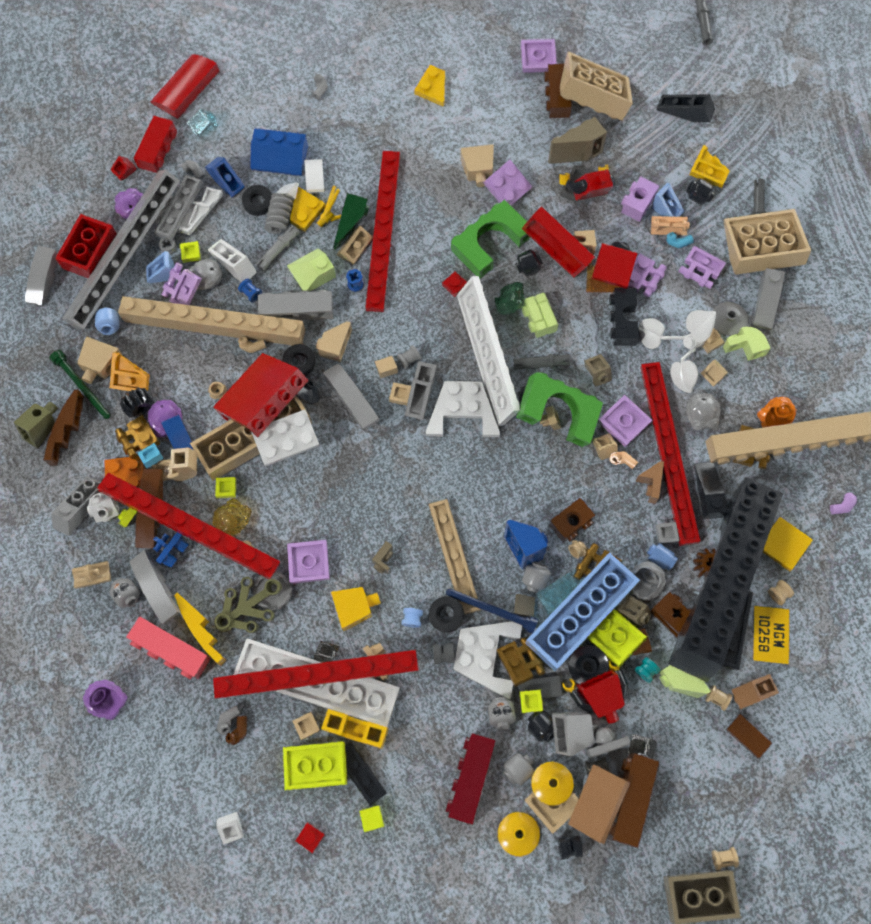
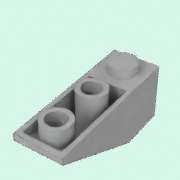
[51,476,101,536]

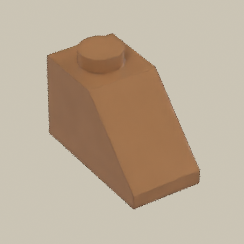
[732,674,779,709]

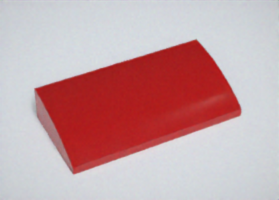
[150,54,219,119]
[521,206,595,278]

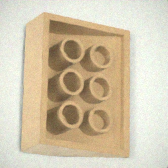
[560,52,633,121]
[724,209,811,275]

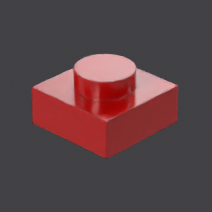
[442,271,467,297]
[295,822,325,853]

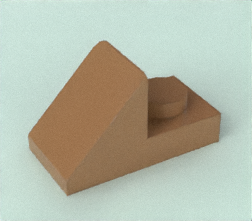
[636,461,664,504]

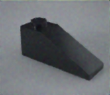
[656,94,715,122]
[694,462,728,520]

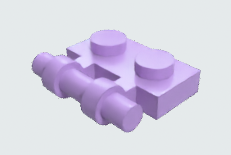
[678,246,726,289]
[627,254,667,297]
[161,263,201,305]

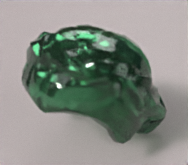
[494,282,525,315]

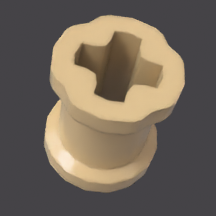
[705,685,733,711]
[712,847,739,871]

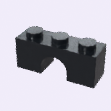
[609,287,639,346]

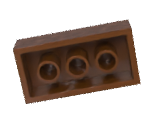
[607,753,659,848]

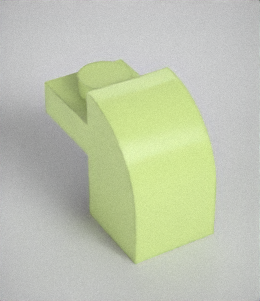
[723,327,771,361]

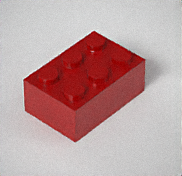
[55,214,117,278]

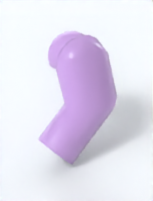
[830,493,857,514]

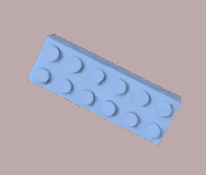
[525,552,640,671]

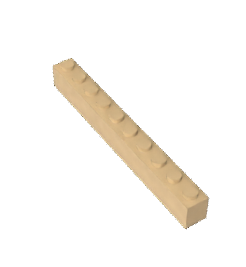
[118,296,305,345]
[705,412,871,465]

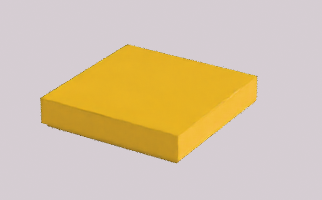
[763,517,813,571]

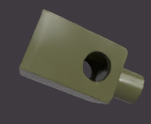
[13,401,58,449]

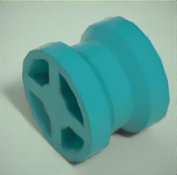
[634,657,661,683]

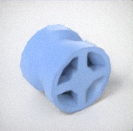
[401,608,423,628]

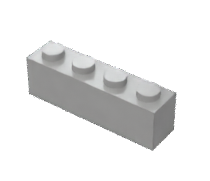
[258,290,334,320]

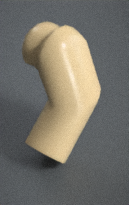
[238,337,266,353]

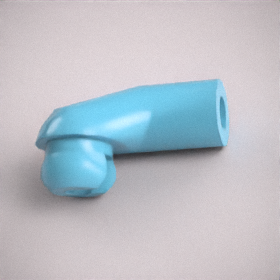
[666,232,694,248]

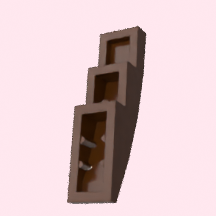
[43,389,84,466]
[135,468,163,549]

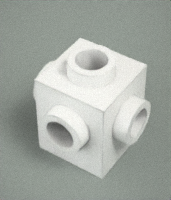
[87,493,119,523]

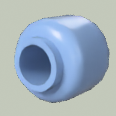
[95,307,120,335]

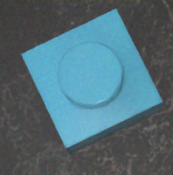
[138,443,164,468]

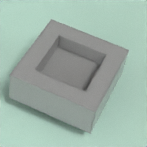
[655,522,679,544]

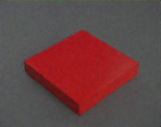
[591,243,637,289]

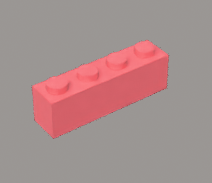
[126,616,211,680]

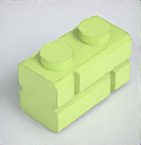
[522,293,558,338]

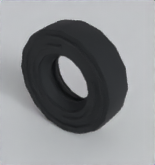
[242,185,272,216]
[282,344,316,376]
[428,596,465,633]

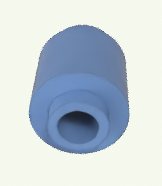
[647,543,678,571]

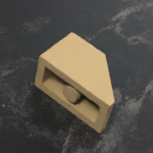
[316,321,352,362]

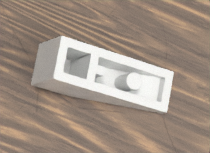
[208,239,257,282]

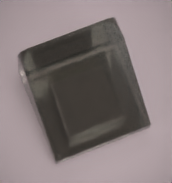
[314,641,339,663]
[628,734,657,759]

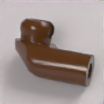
[225,716,247,745]

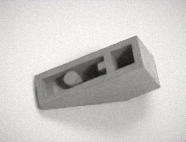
[753,268,785,330]

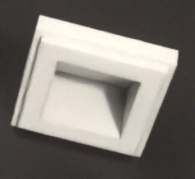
[276,183,299,200]
[216,812,244,844]

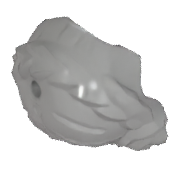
[188,259,222,291]
[686,393,721,430]
[630,561,666,603]

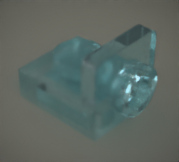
[187,108,219,137]

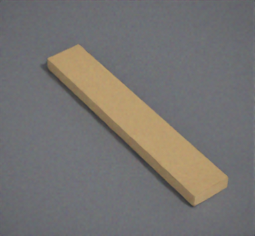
[429,499,481,615]

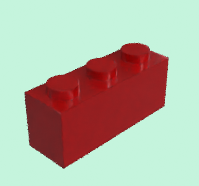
[133,115,177,173]

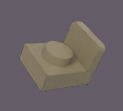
[584,354,612,387]
[372,541,393,575]
[617,594,651,629]

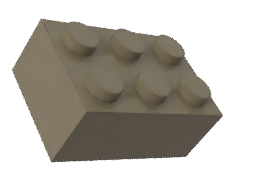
[663,870,741,924]

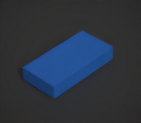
[161,414,194,450]

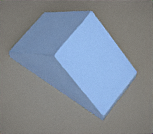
[652,183,684,217]
[146,251,175,283]

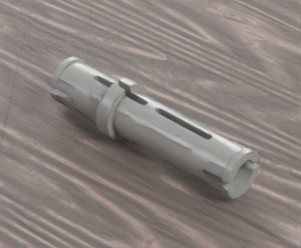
[255,225,300,271]

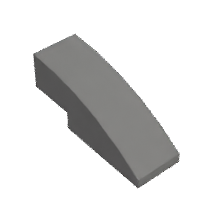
[25,245,58,306]
[405,361,438,420]

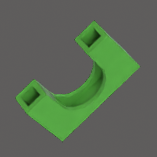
[451,200,531,279]
[516,372,603,447]

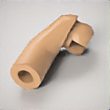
[609,451,639,469]

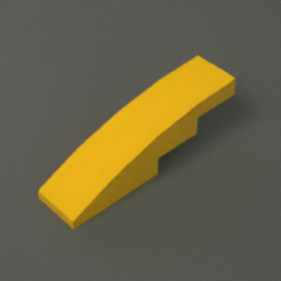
[174,593,226,666]

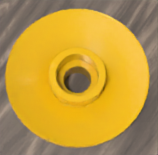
[531,762,574,805]
[498,812,540,856]

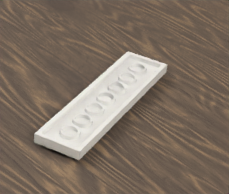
[457,276,520,427]
[233,639,400,727]

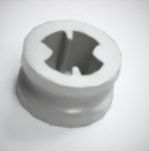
[159,238,177,255]

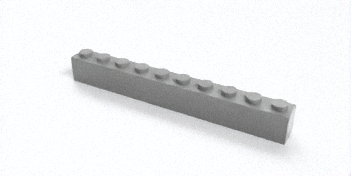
[62,170,180,330]

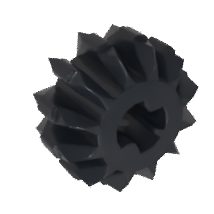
[120,388,154,418]

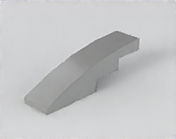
[323,363,380,430]
[130,550,180,624]

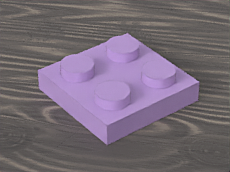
[521,39,556,73]
[483,160,532,205]
[598,395,652,447]
[287,540,330,584]

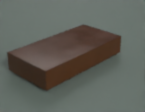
[725,714,772,759]

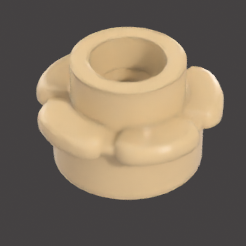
[208,382,227,399]
[568,540,587,559]

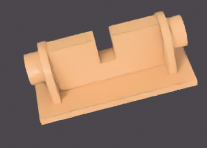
[651,216,690,235]

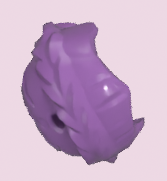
[115,188,143,219]
[148,400,182,437]
[83,680,127,720]

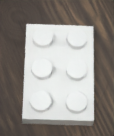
[252,410,320,467]

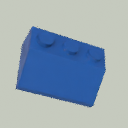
[250,128,308,176]
[504,520,548,570]

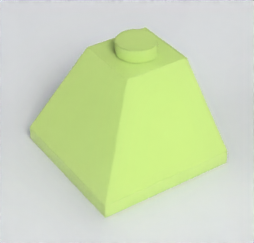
[287,249,336,292]
[659,665,711,698]

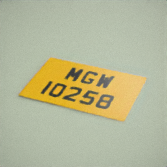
[753,606,789,664]

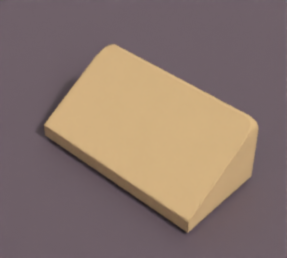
[336,226,373,265]

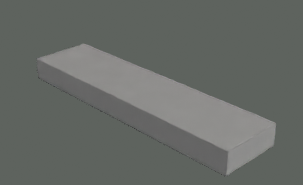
[154,175,203,241]

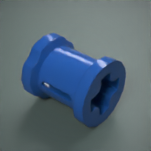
[346,269,364,292]
[238,278,262,303]

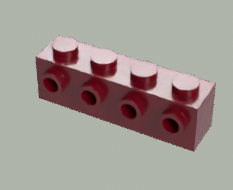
[445,733,496,825]

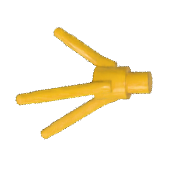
[316,186,341,228]

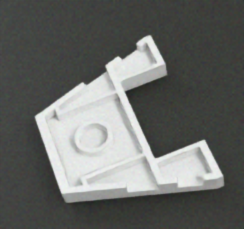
[155,187,223,235]
[426,381,500,437]
[454,621,522,700]

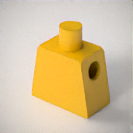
[331,587,381,631]

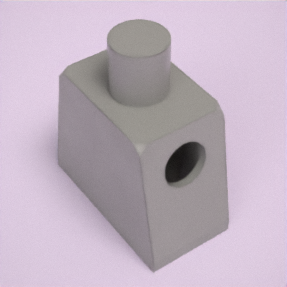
[552,712,599,756]

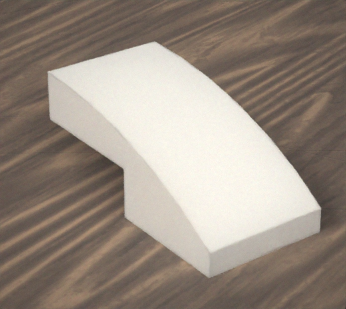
[304,159,324,193]

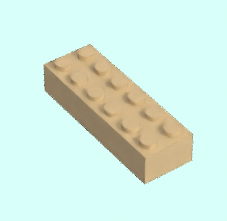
[190,395,312,481]

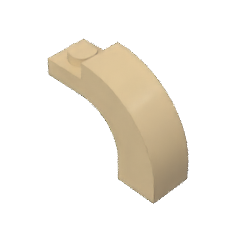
[152,448,197,482]

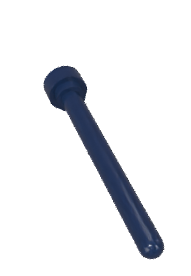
[446,588,539,634]

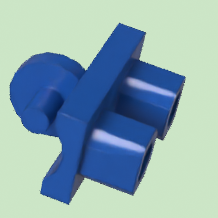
[153,532,189,567]

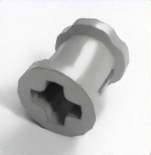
[397,345,421,369]

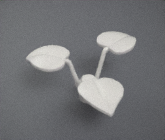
[638,310,716,393]

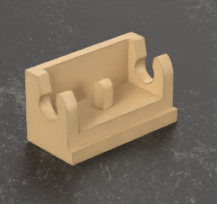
[573,230,596,264]

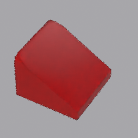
[110,156,137,181]

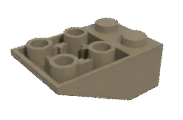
[548,117,607,164]

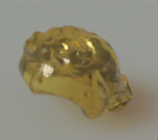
[213,498,252,536]

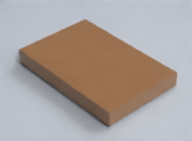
[568,764,630,844]

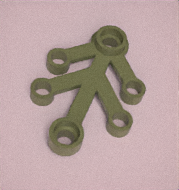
[214,577,282,633]

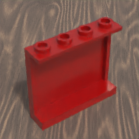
[213,353,309,438]

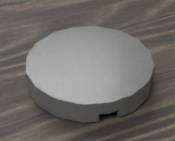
[253,572,293,611]

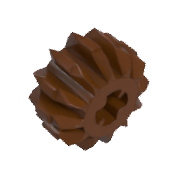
[693,548,716,581]

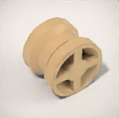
[768,580,794,605]

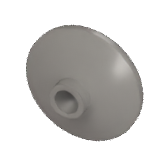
[713,302,748,336]

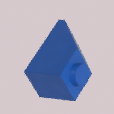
[205,157,245,197]

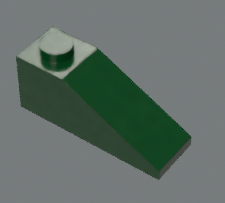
[333,193,369,249]

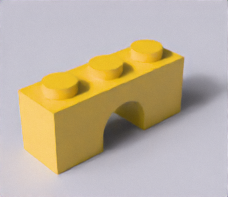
[321,709,389,750]

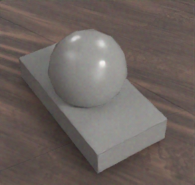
[586,727,630,758]

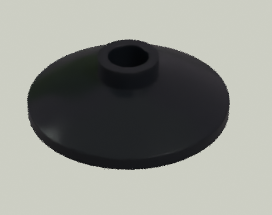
[296,378,320,405]
[568,646,609,684]

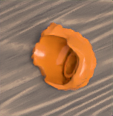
[757,397,797,428]

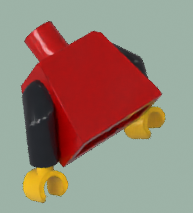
[559,165,616,201]
[563,660,628,724]

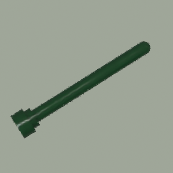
[49,350,111,419]

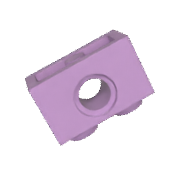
[621,177,659,222]

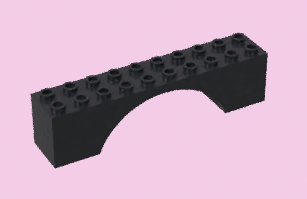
[668,477,783,682]

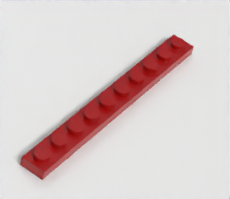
[365,151,400,312]
[640,362,700,546]
[97,472,280,579]
[213,650,419,699]

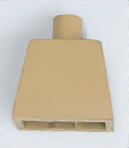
[460,144,494,187]
[78,337,123,384]

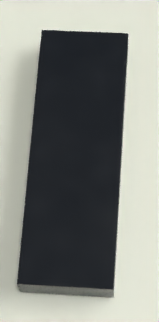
[345,741,387,806]

